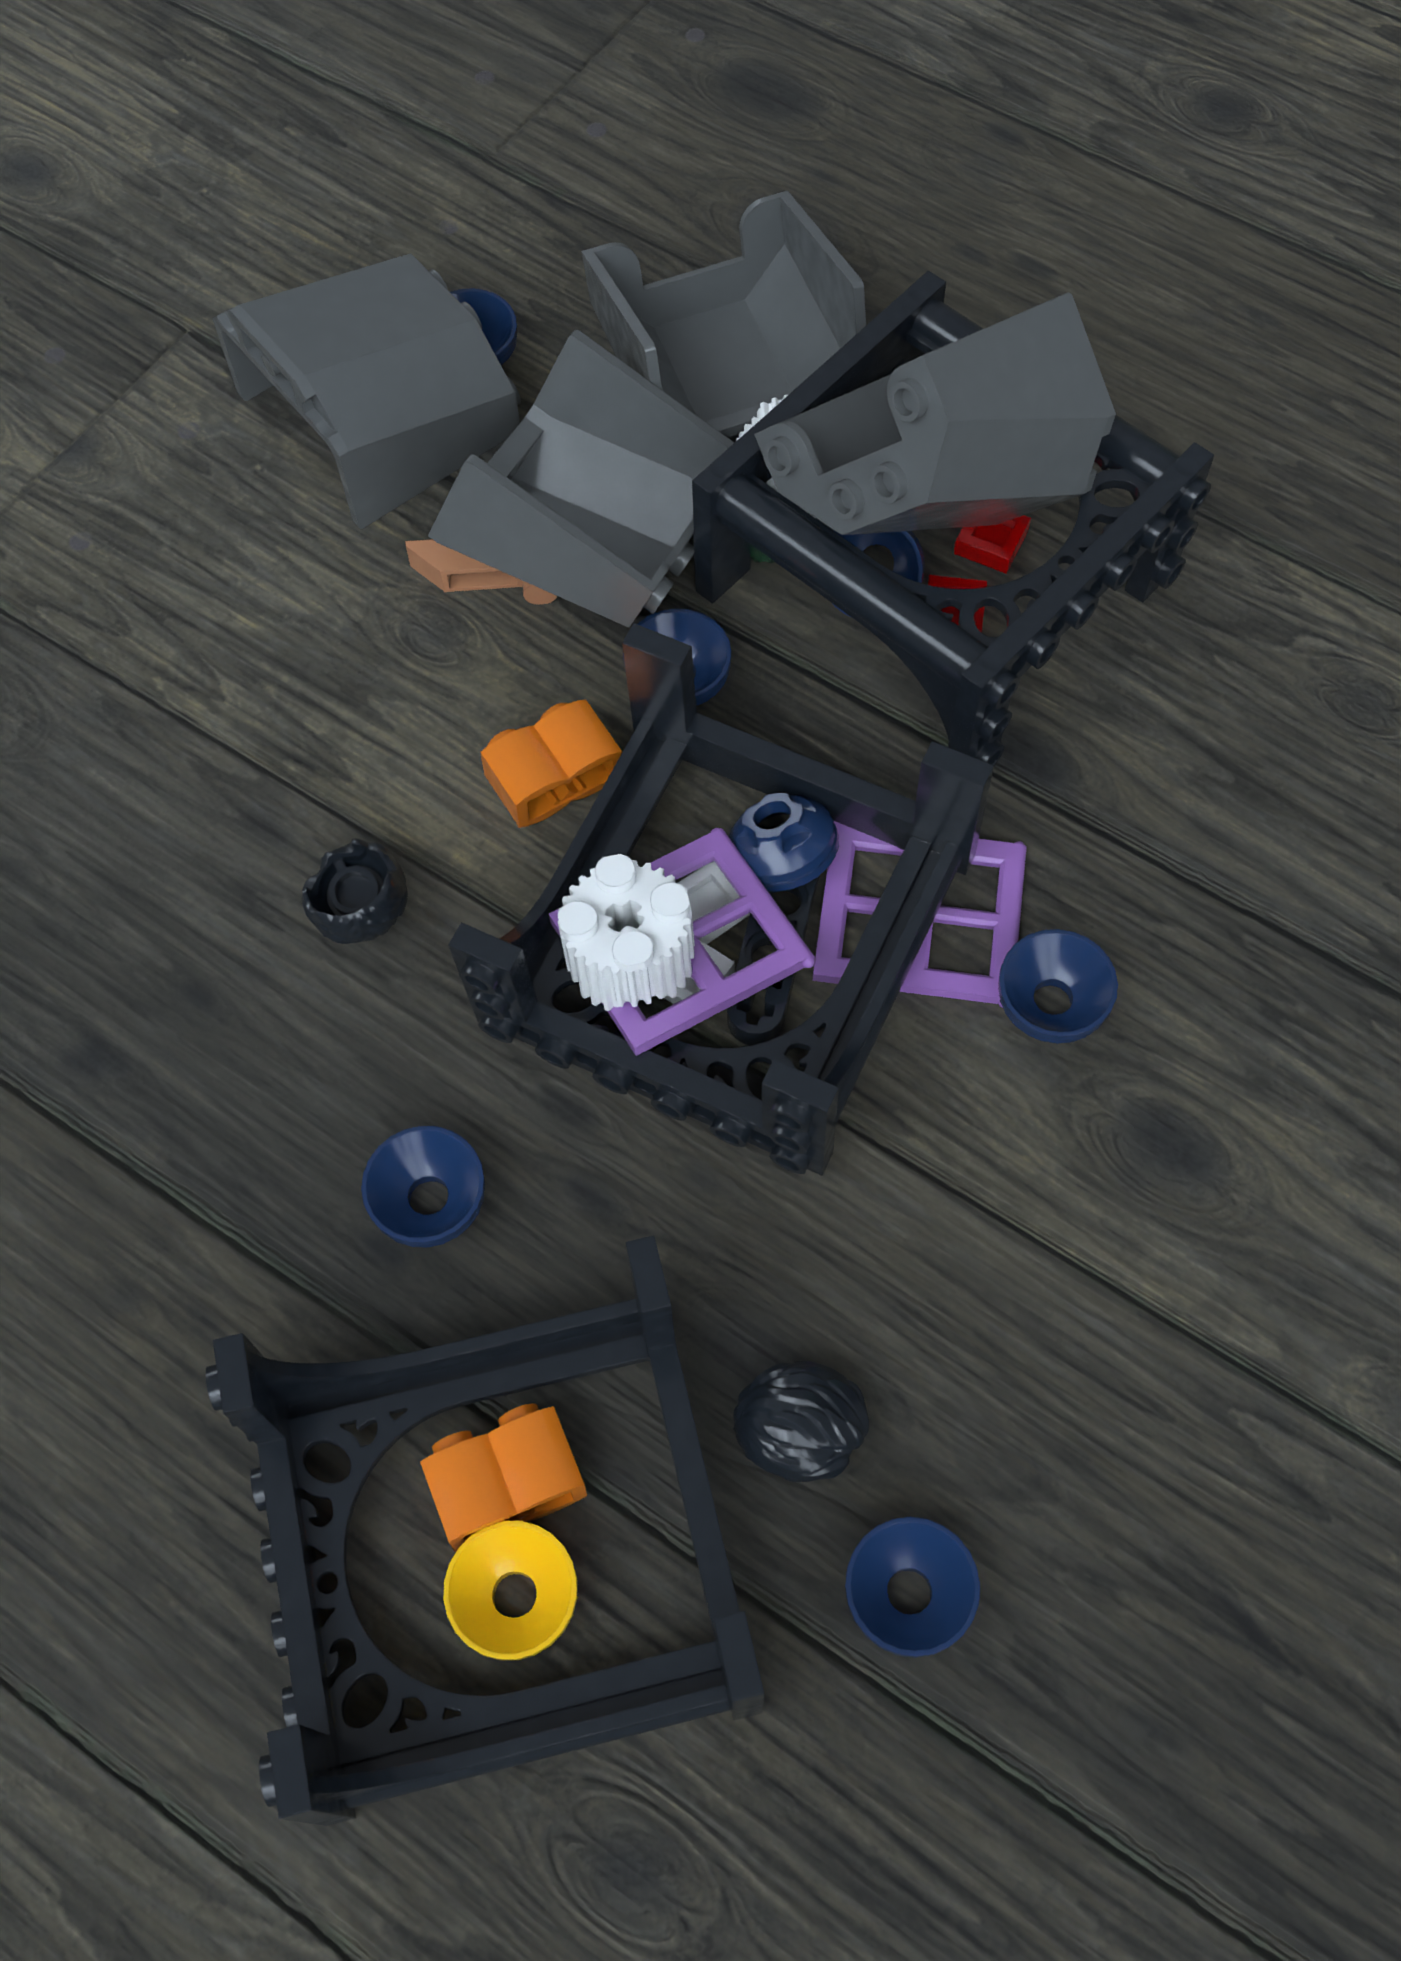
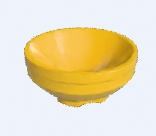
[443,1521,578,1660]

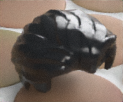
[302,838,408,944]
[733,1361,869,1482]

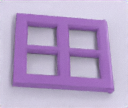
[813,821,1027,1008]
[549,828,815,1056]

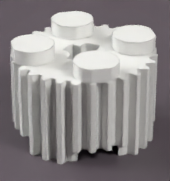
[558,854,695,1011]

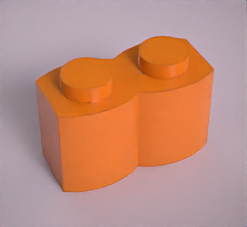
[480,699,622,828]
[420,1403,587,1552]

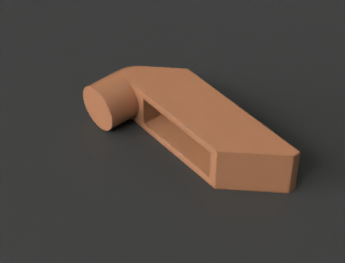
[406,540,557,605]

